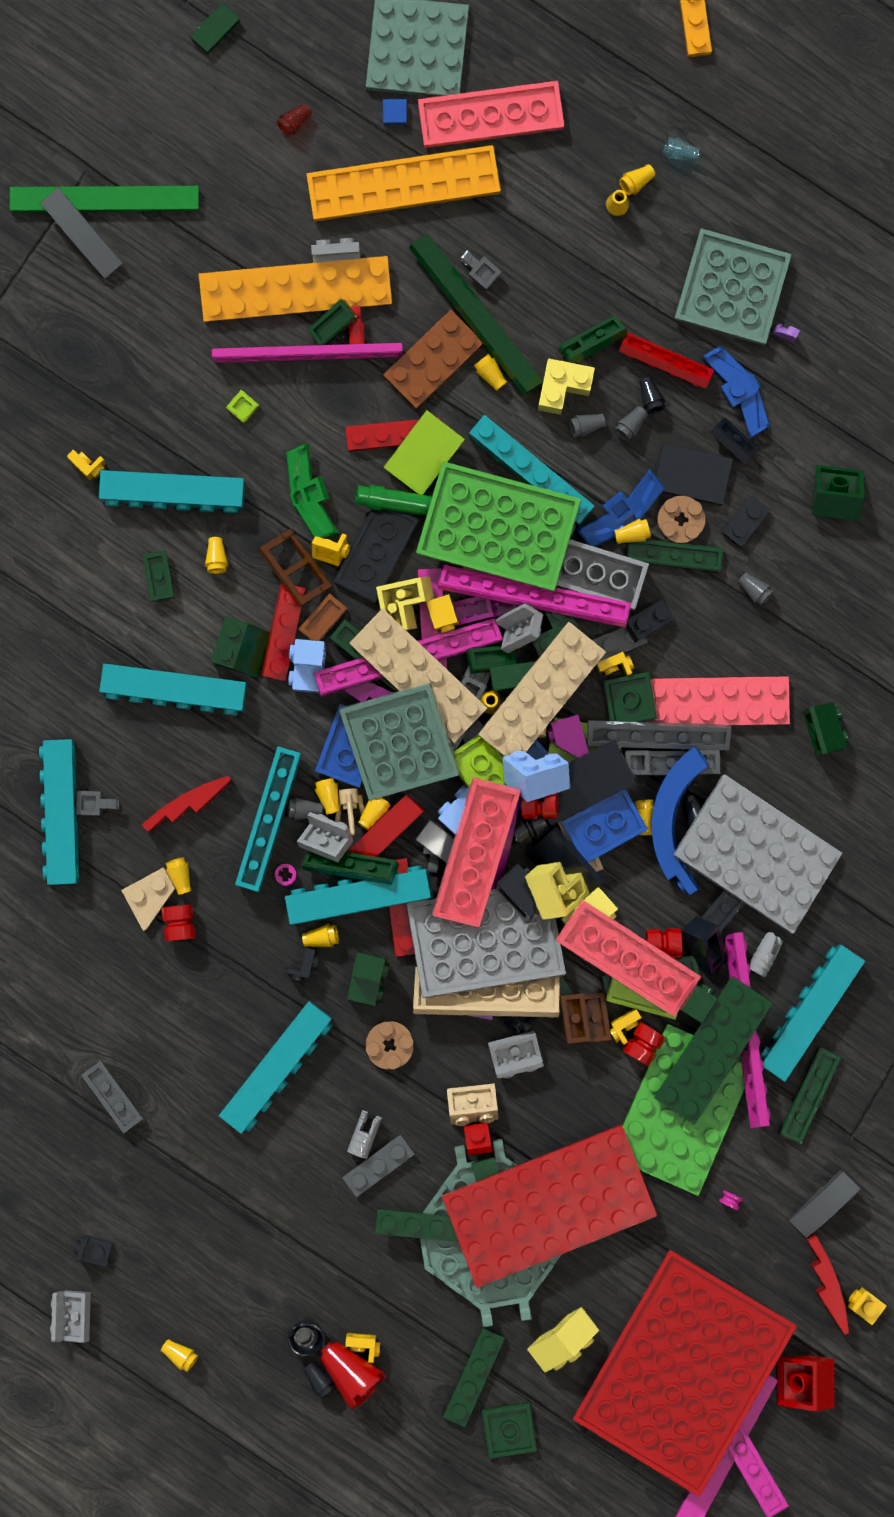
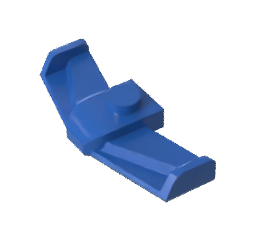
[702,347,770,439]
[575,469,665,547]

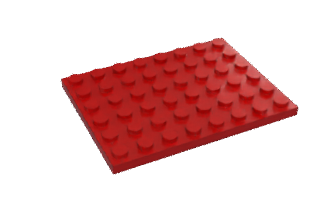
[573,1250,797,1497]

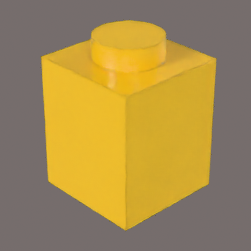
[426,594,459,633]

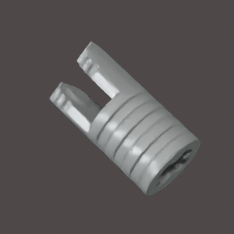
[749,932,783,978]
[347,1110,382,1159]

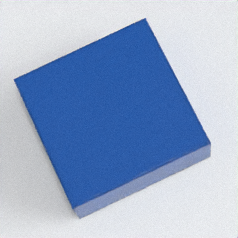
[383,99,407,125]

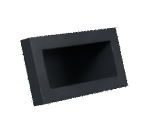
[495,864,534,922]
[681,916,727,975]

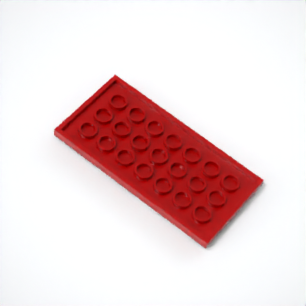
[441,1124,657,1288]

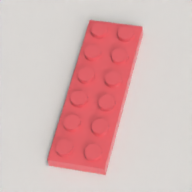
[418,81,564,148]
[647,677,790,726]
[432,777,521,927]
[556,900,701,1017]

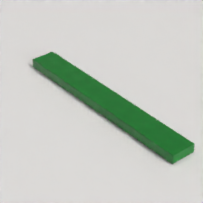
[10,186,199,213]

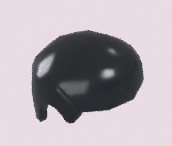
[287,1319,325,1356]

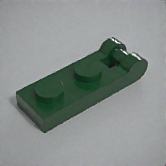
[559,315,628,364]

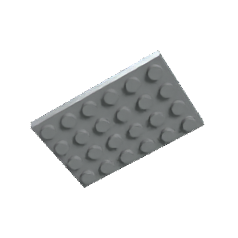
[673,774,842,934]
[406,889,566,999]

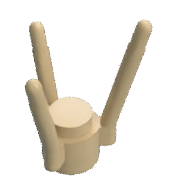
[335,789,365,836]

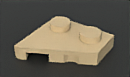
[121,867,176,931]

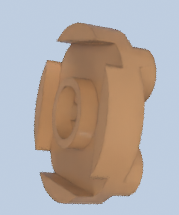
[657,496,705,544]
[366,1021,413,1069]

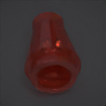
[277,103,312,136]

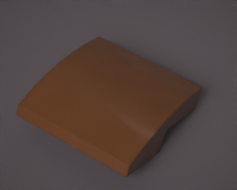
[559,993,612,1044]

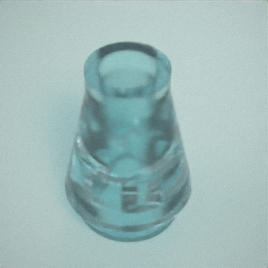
[663,136,700,162]

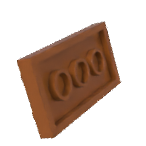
[383,310,484,410]

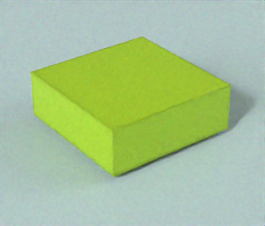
[226,390,260,424]

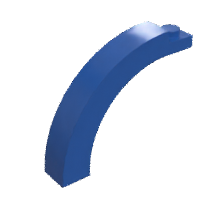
[652,746,710,895]

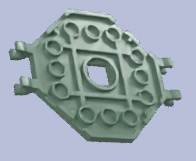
[420,1139,562,1327]

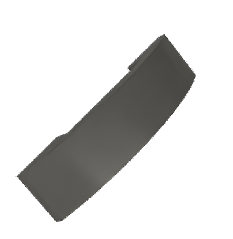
[625,750,720,775]

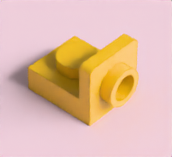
[67,450,106,480]
[312,534,350,566]
[595,652,634,676]
[610,1009,641,1045]
[848,1287,886,1325]
[346,1333,380,1363]

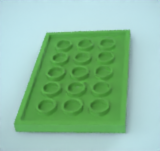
[416,461,581,592]
[623,1024,745,1196]

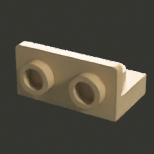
[447,1083,498,1126]

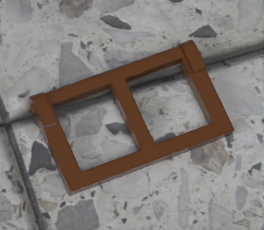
[258,529,333,607]

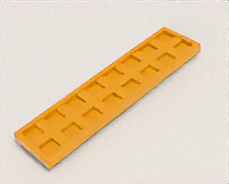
[307,145,500,222]
[199,256,392,322]

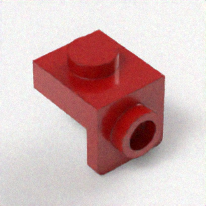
[464,1123,492,1155]

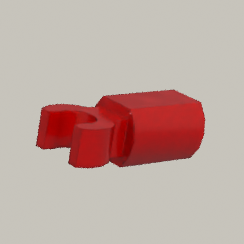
[349,306,365,344]

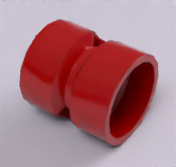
[521,793,559,819]
[161,905,196,942]
[646,928,682,959]
[623,1022,666,1067]

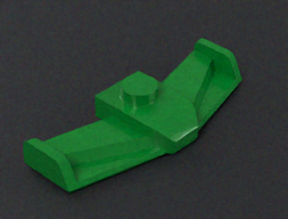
[286,444,339,539]

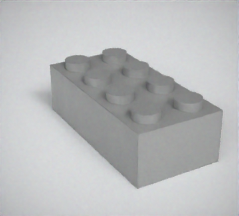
[556,539,649,613]

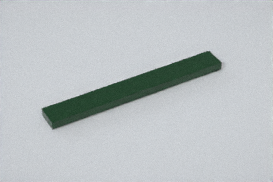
[408,234,543,395]

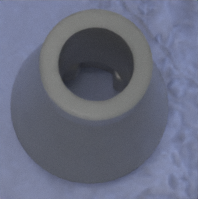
[614,406,648,442]
[569,413,606,439]
[738,572,774,606]
[287,797,323,821]

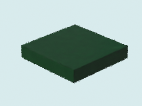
[603,672,659,722]
[482,1402,537,1459]

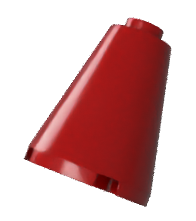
[320,1342,387,1410]

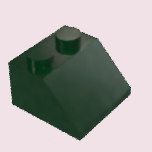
[812,465,865,521]
[210,616,270,679]
[803,702,849,757]

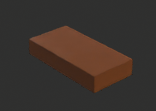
[298,593,348,641]

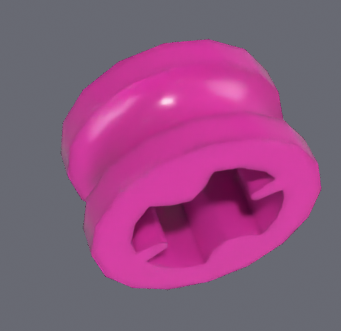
[275,864,297,886]
[719,1190,743,1210]

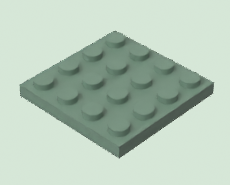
[366,0,469,97]
[674,228,792,346]
[339,682,460,800]

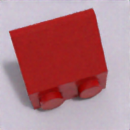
[777,1356,834,1412]

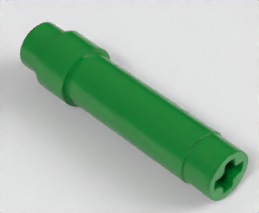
[355,485,432,516]

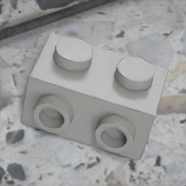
[311,238,360,263]
[495,604,543,653]
[297,812,353,862]
[488,1030,544,1078]
[50,1290,91,1343]

